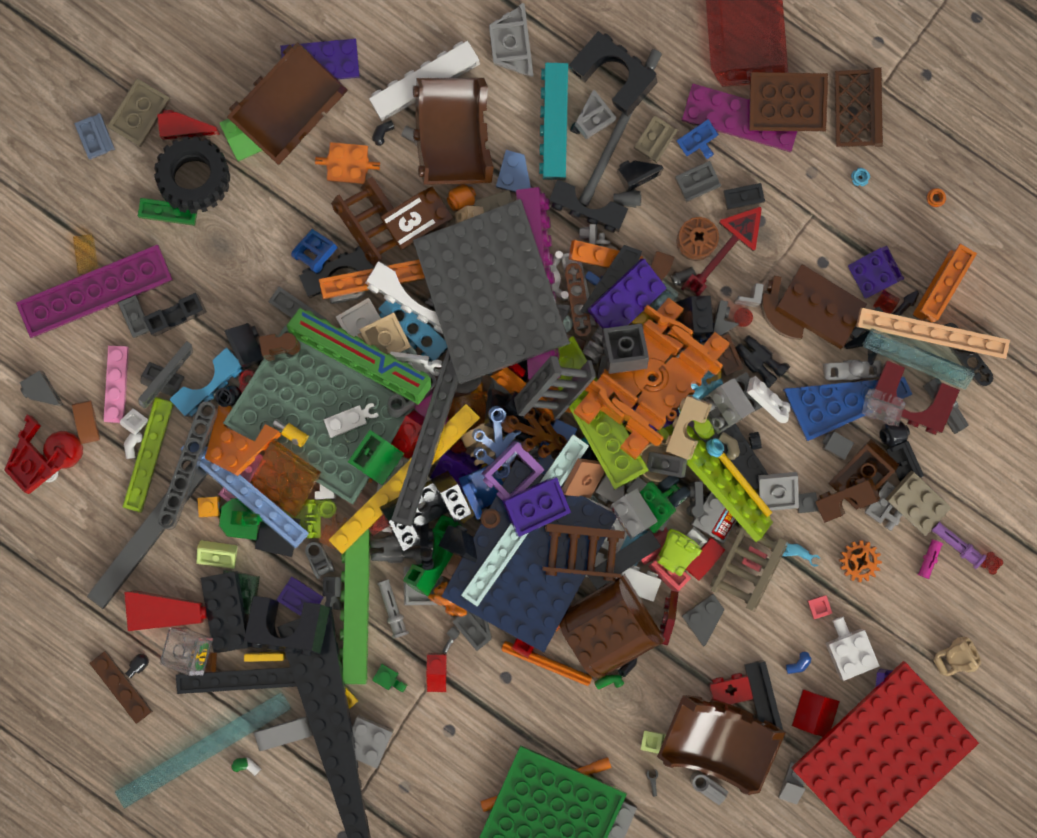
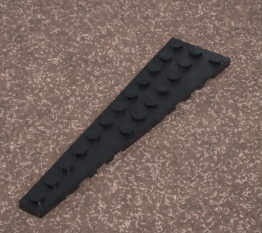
[277,607,371,838]

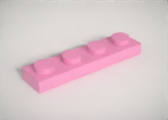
[104,346,129,423]

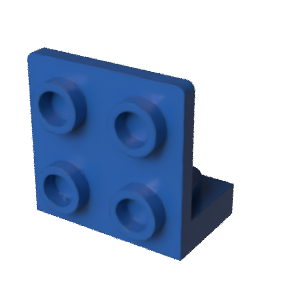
[459,465,503,519]

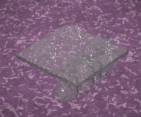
[862,389,906,427]

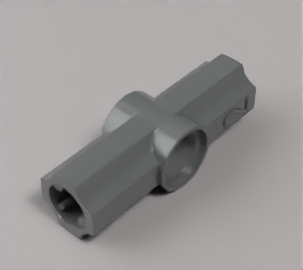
[923,377,969,434]

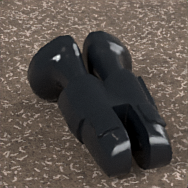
[735,335,791,388]

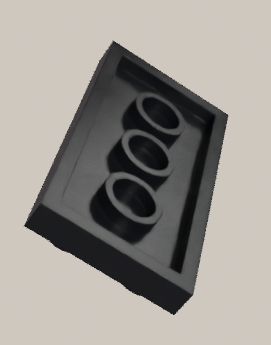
[200,571,251,653]

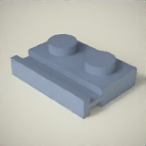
[74,113,115,160]

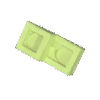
[641,730,666,753]

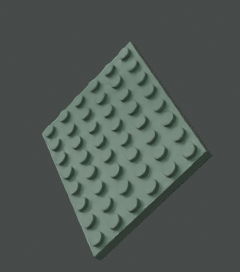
[223,326,414,504]

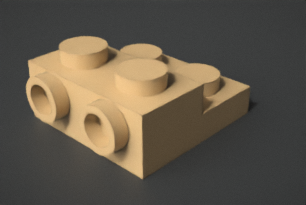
[358,312,411,354]

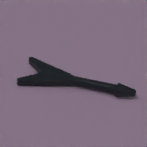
[844,290,919,365]

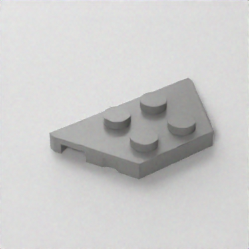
[489,3,533,77]

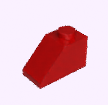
[426,653,447,692]

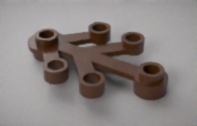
[501,408,567,458]

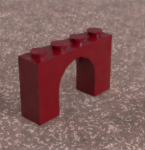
[868,360,960,435]

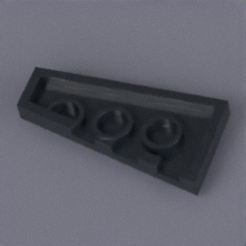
[580,245,642,316]
[701,423,768,490]

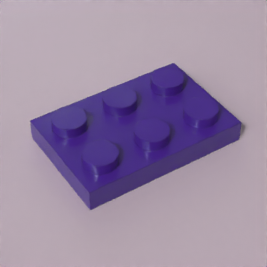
[502,476,571,537]

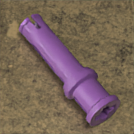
[931,521,986,569]

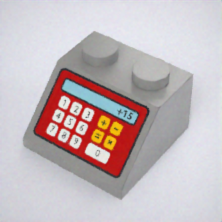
[610,489,658,540]
[691,491,737,544]

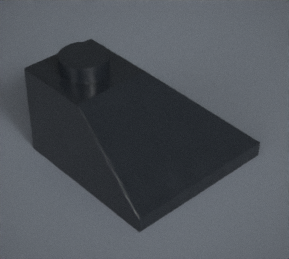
[617,160,664,191]

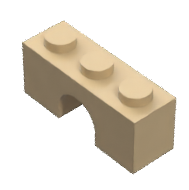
[665,396,712,460]

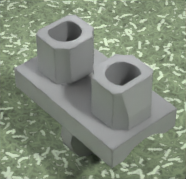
[579,224,610,247]

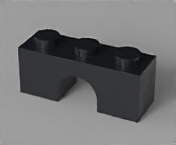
[143,293,207,337]

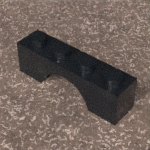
[549,179,629,233]
[299,246,375,298]

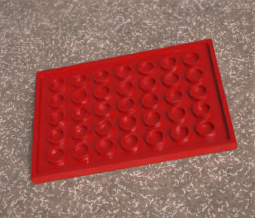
[791,661,979,838]

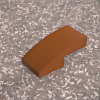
[72,400,100,444]

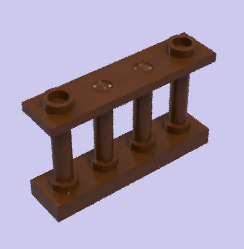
[331,177,409,267]
[541,524,625,581]

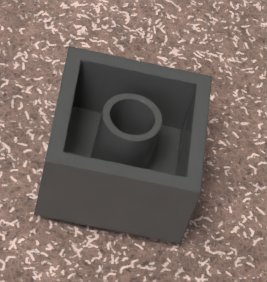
[602,324,649,374]

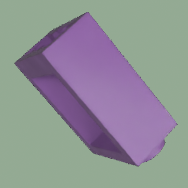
[481,441,544,500]

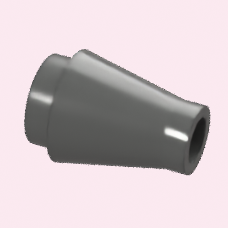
[614,189,642,208]

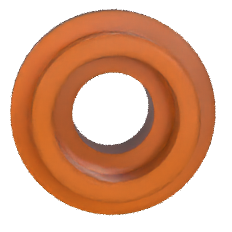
[926,188,946,207]

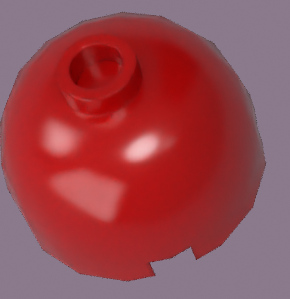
[43,431,83,469]

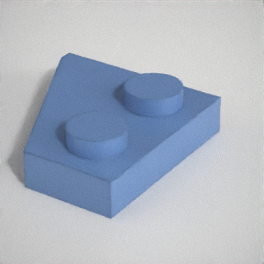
[496,150,531,193]

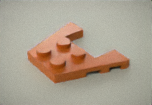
[205,405,281,476]

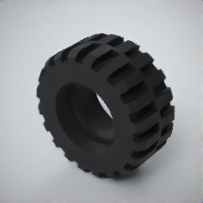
[154,136,230,214]

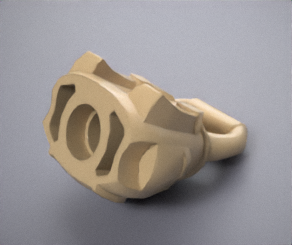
[933,637,981,676]

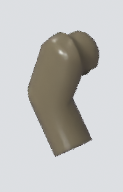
[718,432,740,460]

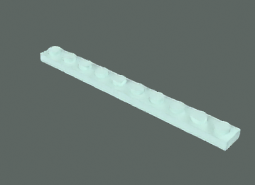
[461,435,589,606]

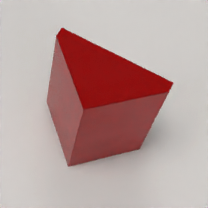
[791,689,840,737]

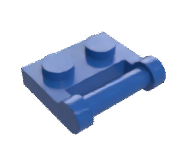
[291,229,338,273]

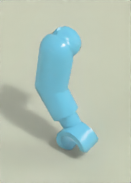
[783,544,820,567]

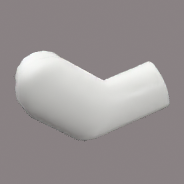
[124,432,143,459]

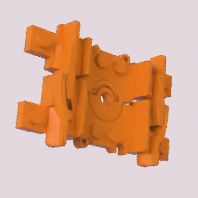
[574,297,730,460]

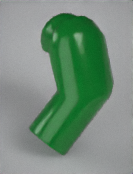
[594,674,624,690]

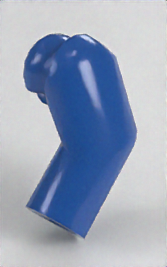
[786,652,811,674]

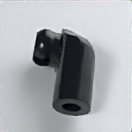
[618,658,637,677]

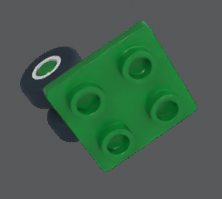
[640,475,691,533]

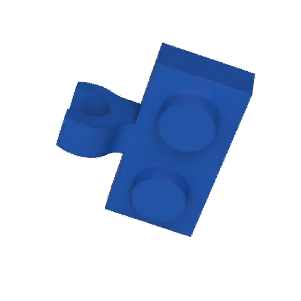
[677,119,719,159]

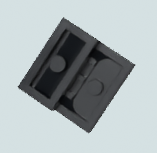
[255,517,301,557]

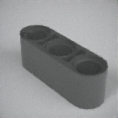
[387,373,436,418]

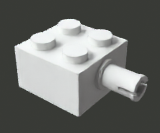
[825,617,879,681]

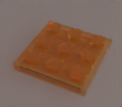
[250,440,321,517]

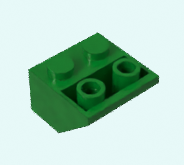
[348,430,404,486]

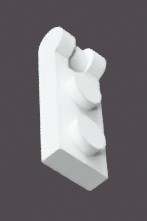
[747,376,791,423]

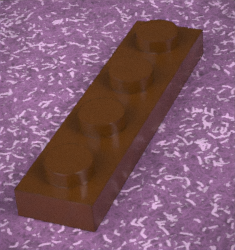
[89,651,153,724]

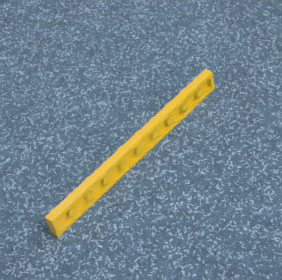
[329,404,480,554]

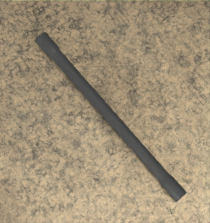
[578,49,662,207]

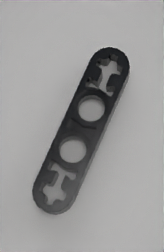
[944,323,994,386]

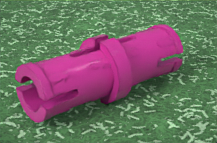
[917,539,943,579]

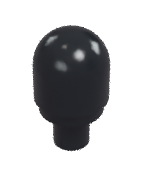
[125,654,149,678]

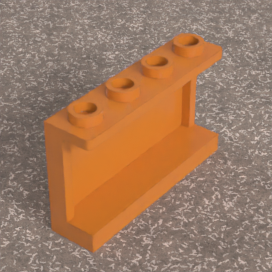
[912,244,977,323]

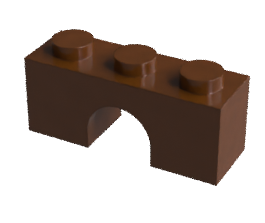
[815,477,881,523]

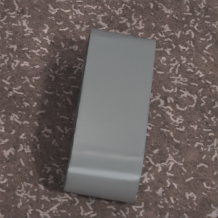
[254,716,313,751]

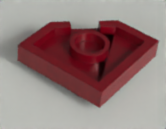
[659,590,679,645]

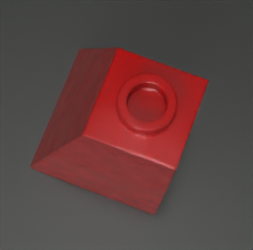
[124,590,207,631]

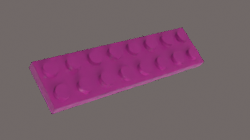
[16,244,173,338]

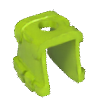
[656,528,702,576]

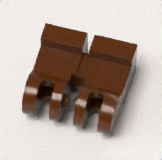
[259,333,301,361]

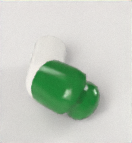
[231,757,261,776]

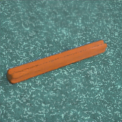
[501,641,592,686]

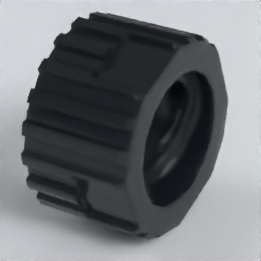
[749,432,762,450]

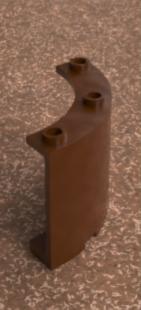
[227,42,348,165]
[413,78,494,185]
[657,695,786,795]

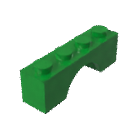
[403,515,463,596]

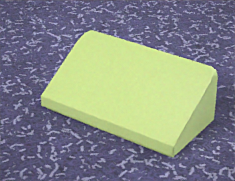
[196,540,238,569]

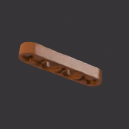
[565,263,591,337]

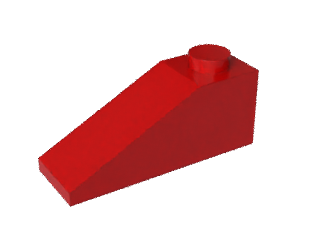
[157,110,220,140]

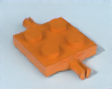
[315,142,380,184]

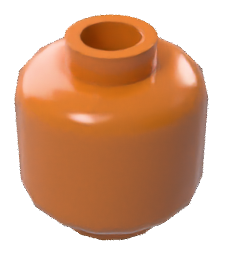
[447,184,476,211]

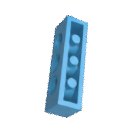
[378,300,448,361]

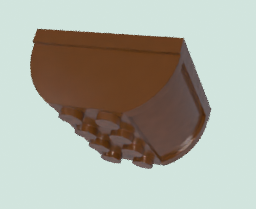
[560,574,665,679]

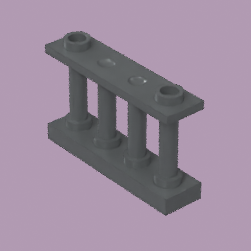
[514,356,596,419]

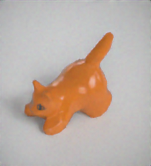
[427,582,467,617]

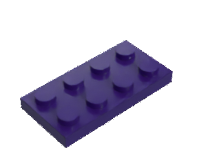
[280,39,360,80]
[587,259,667,329]

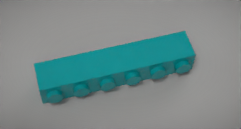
[539,63,568,180]

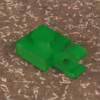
[372,664,408,693]

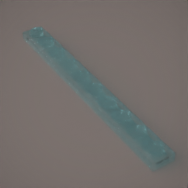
[115,692,291,809]

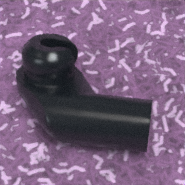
[372,120,395,146]

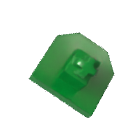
[218,498,263,540]

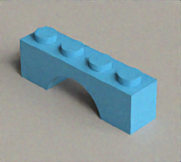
[170,347,243,417]

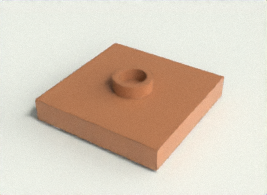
[562,458,605,498]

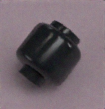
[879,420,910,447]

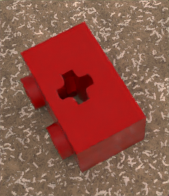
[708,673,753,704]

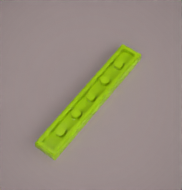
[123,397,174,513]

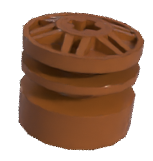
[676,217,719,261]

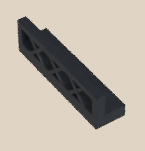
[744,660,785,737]

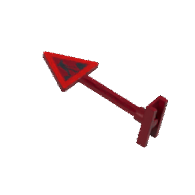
[681,207,762,296]

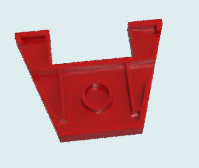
[4,414,72,494]

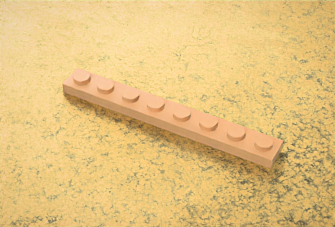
[856,308,1010,359]

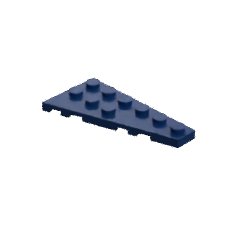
[783,377,913,441]

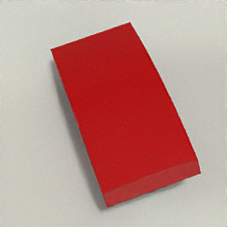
[685,537,725,581]

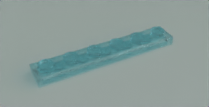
[863,328,975,390]

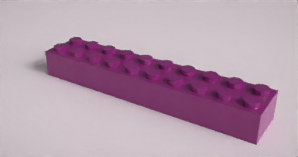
[516,187,561,380]

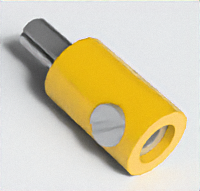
[273,419,309,447]

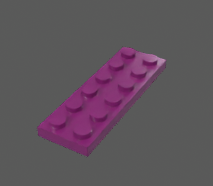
[681,83,797,153]

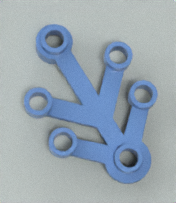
[472,406,522,479]

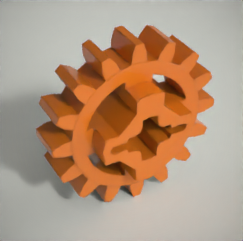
[839,540,882,582]

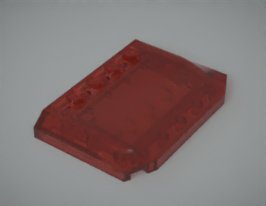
[706,0,788,87]

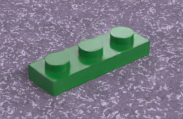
[137,198,198,226]

